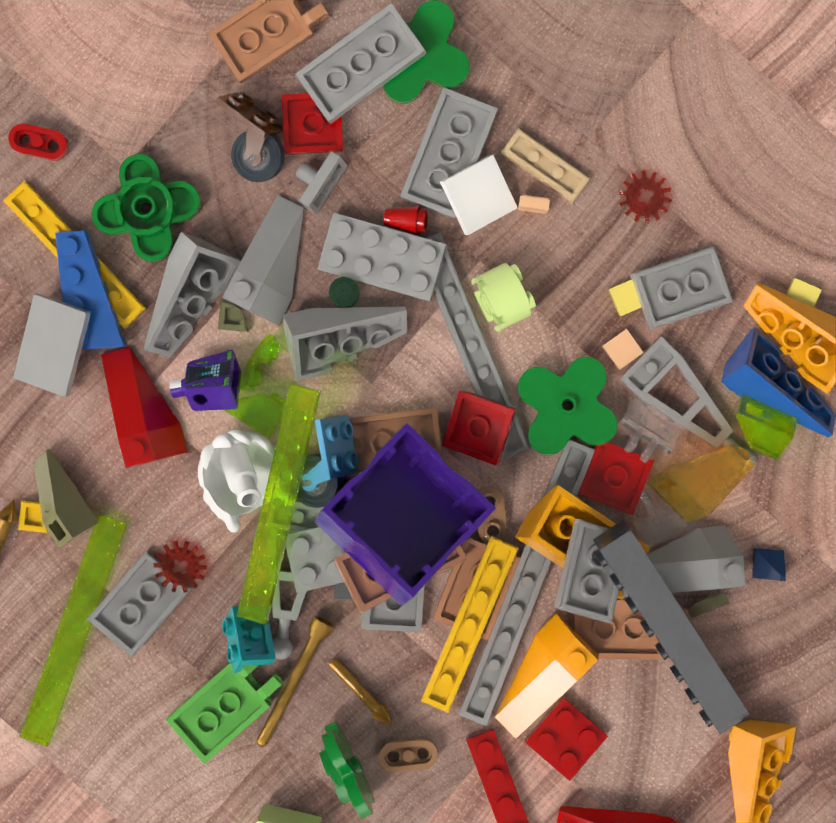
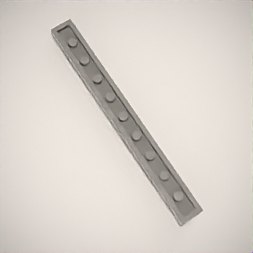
[458,440,595,726]

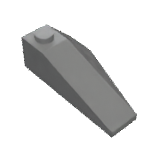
[283,306,407,381]

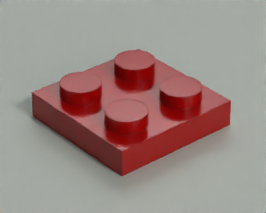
[281,93,344,155]
[442,389,517,466]
[578,442,655,515]
[524,696,608,781]

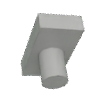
[296,151,348,215]

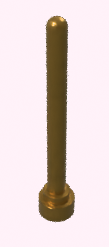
[256,616,335,747]

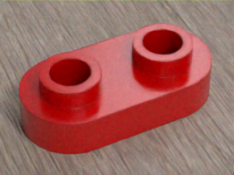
[8,123,69,161]

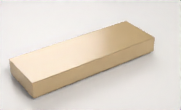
[501,128,590,204]

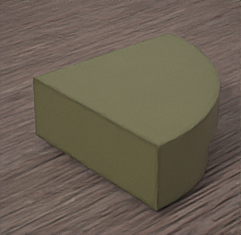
[218,300,248,332]
[688,593,729,619]

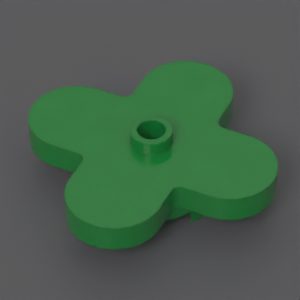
[383,0,469,104]
[91,154,201,263]
[518,357,617,456]
[319,721,375,819]

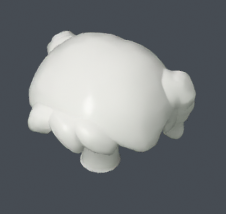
[198,429,294,532]

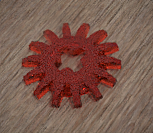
[619,170,672,223]
[153,540,207,593]

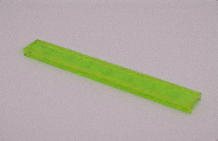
[237,383,321,624]
[19,513,128,747]

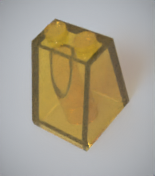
[646,444,755,524]

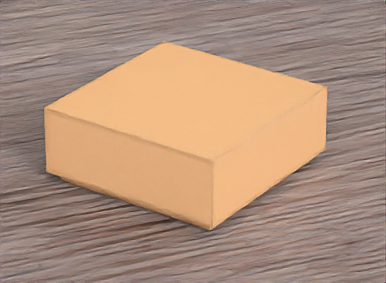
[517,195,550,214]
[602,329,644,370]

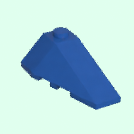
[721,327,836,438]

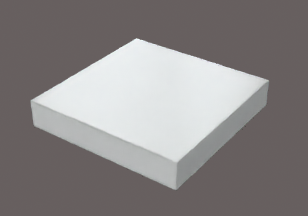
[440,155,517,235]

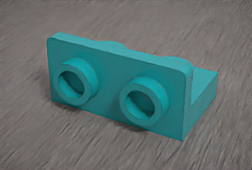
[222,605,276,673]

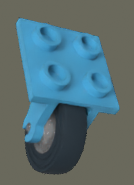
[291,415,359,508]

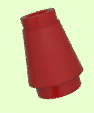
[384,206,428,235]

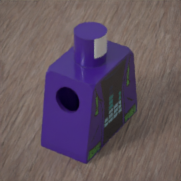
[170,350,241,411]

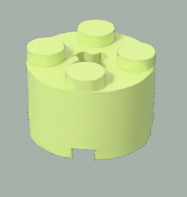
[471,263,536,332]

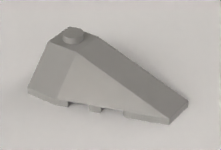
[223,195,304,326]
[144,232,241,357]
[622,525,746,597]

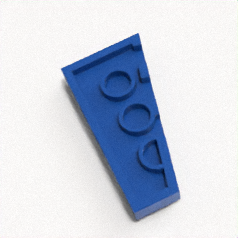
[55,230,128,350]

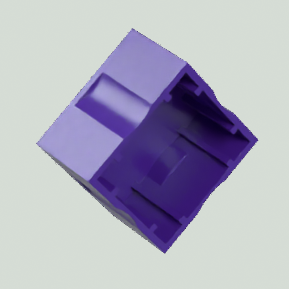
[315,423,496,606]

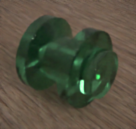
[329,277,359,308]

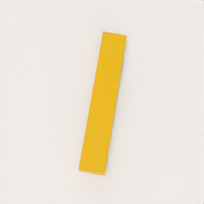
[3,180,147,329]
[421,536,518,713]

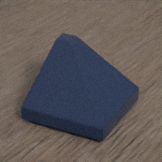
[752,548,786,581]

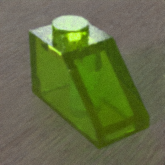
[224,392,291,439]
[736,394,797,461]

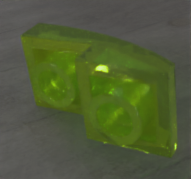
[239,334,280,392]

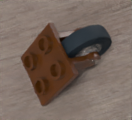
[214,92,285,182]

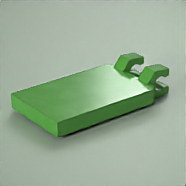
[166,663,284,764]

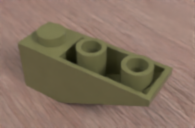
[34,449,99,548]

